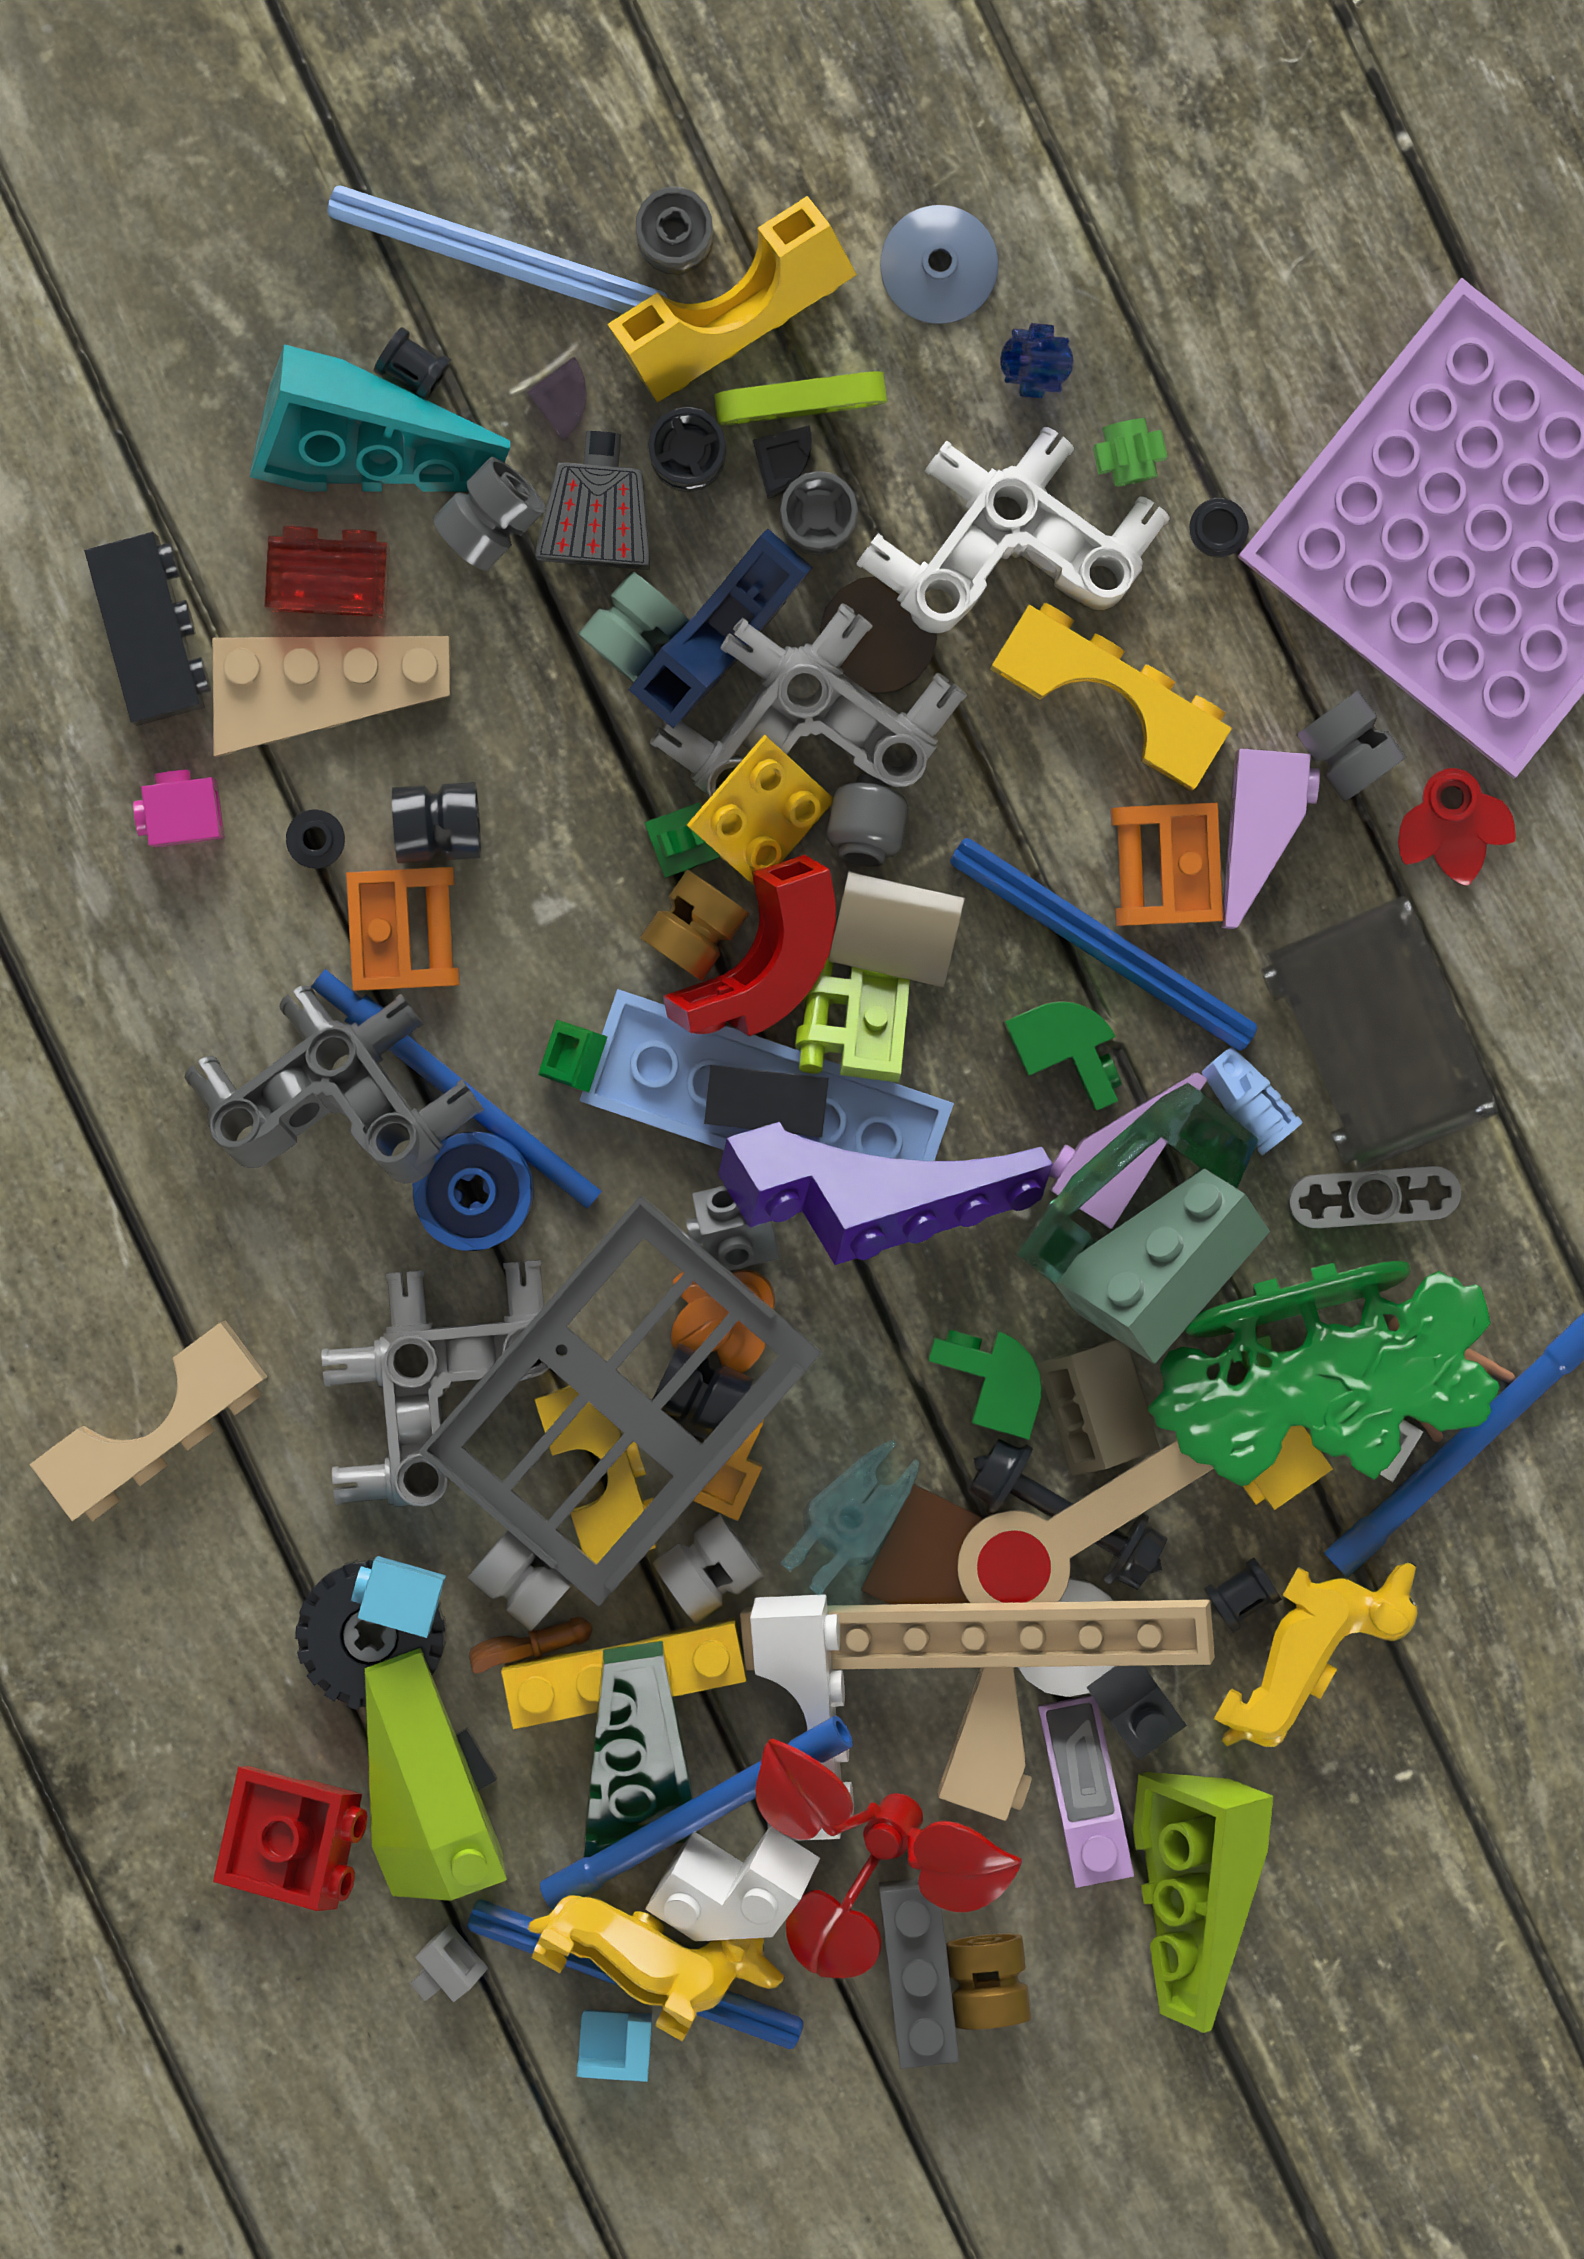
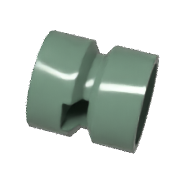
[578,571,690,683]

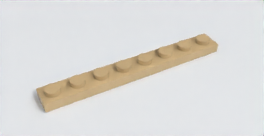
[740,1600,1215,1670]

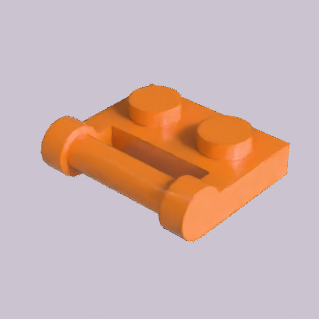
[1110,802,1223,926]
[346,867,460,991]

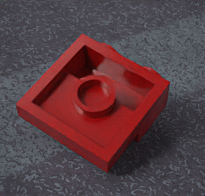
[213,1766,368,1911]

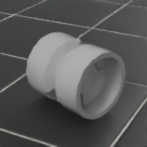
[652,1514,764,1624]
[467,1530,572,1632]

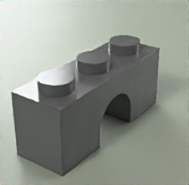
[879,1878,959,2069]

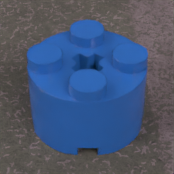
[412,1131,534,1251]

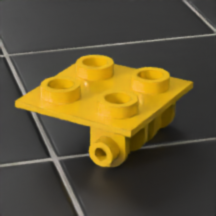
[687,734,832,885]

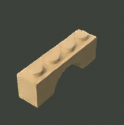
[29,1320,268,1522]

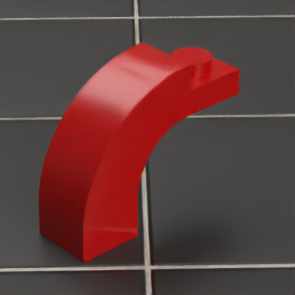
[663,855,836,1036]

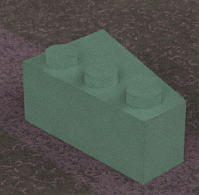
[1049,1169,1270,1364]

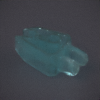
[780,1440,920,1595]

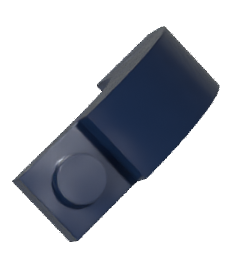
[628,529,813,729]

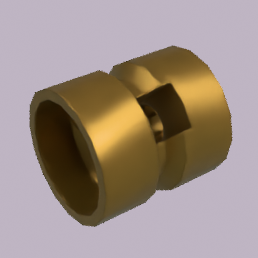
[640,870,749,981]
[946,1933,1031,2030]

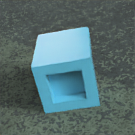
[576,2009,652,2082]

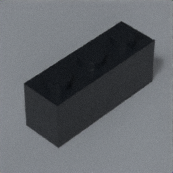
[84,531,211,726]

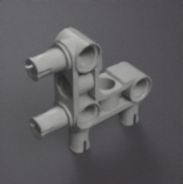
[650,603,967,797]
[322,1260,549,1507]

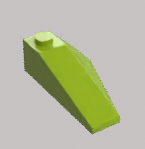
[365,1648,507,1901]
[1133,1772,1273,2033]

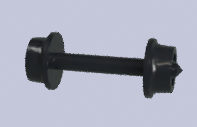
[968,1439,1168,1590]

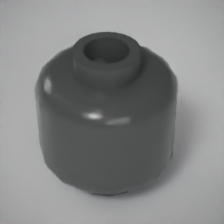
[827,775,908,867]

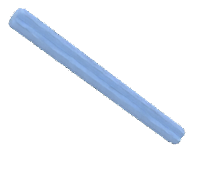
[327,185,668,314]

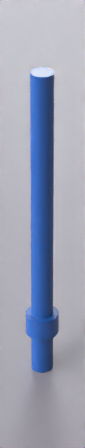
[311,969,602,1209]

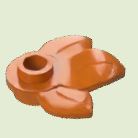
[671,1269,775,1373]

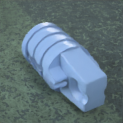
[1202,1047,1303,1156]

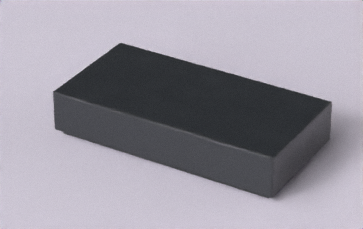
[704,1065,829,1137]

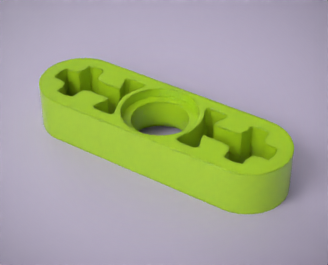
[714,371,888,426]

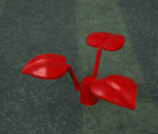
[755,1738,1022,1978]

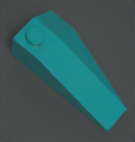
[249,344,511,492]

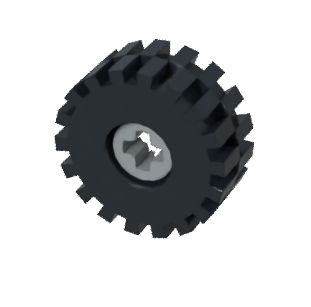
[295,1558,447,1710]

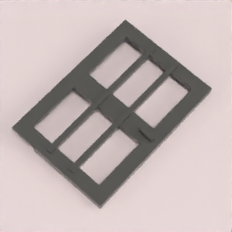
[418,1195,822,1607]

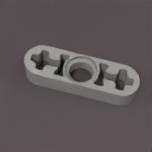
[1287,1166,1461,1228]

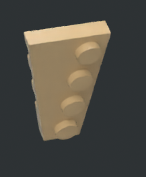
[212,636,451,757]

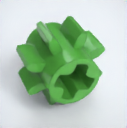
[1092,418,1168,487]

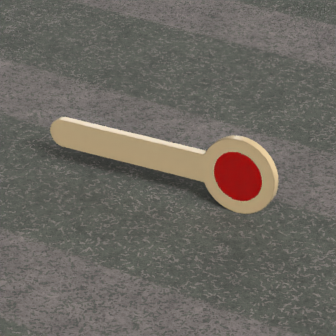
[958,1440,1214,1603]

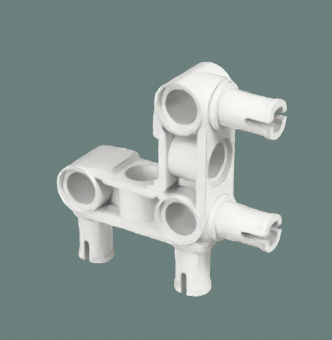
[856,427,1170,633]

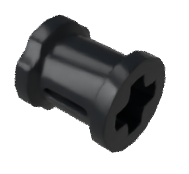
[373,327,451,400]
[1204,1557,1282,1633]

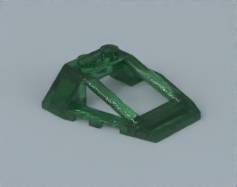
[1013,1083,1259,1286]

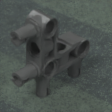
[184,986,484,1184]

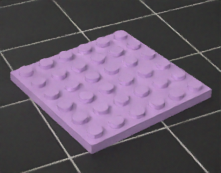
[1238,278,1584,779]

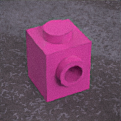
[133,770,225,848]

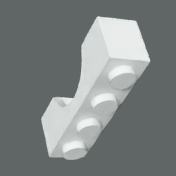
[750,1594,854,1841]

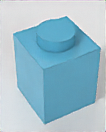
[351,1556,446,1638]

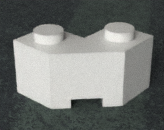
[645,1826,820,1941]

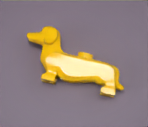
[1214,1563,1417,1747]
[528,1895,785,2042]

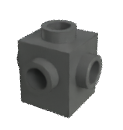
[686,1186,780,1271]

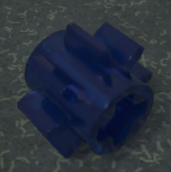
[1000,323,1073,398]

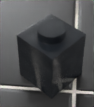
[1086,1666,1187,1760]

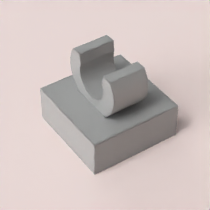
[410,1923,488,2002]

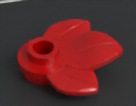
[1398,768,1516,886]

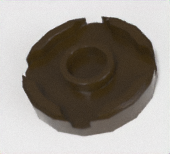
[819,576,937,694]

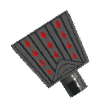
[536,431,650,570]

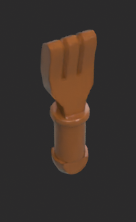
[469,1617,593,1674]

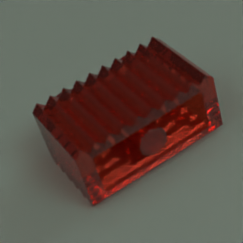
[264,526,390,618]

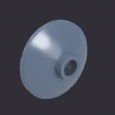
[880,205,998,324]

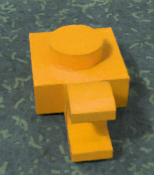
[693,1419,764,1521]

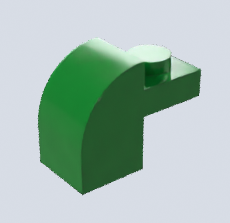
[1003,1002,1123,1111]
[927,1329,1041,1440]

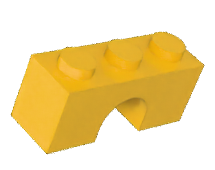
[534,1386,657,1564]

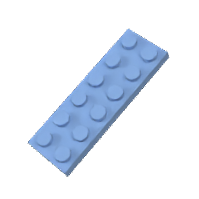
[579,989,954,1161]

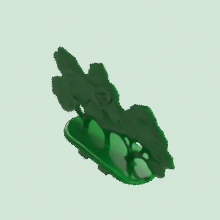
[1147,1261,1499,1487]

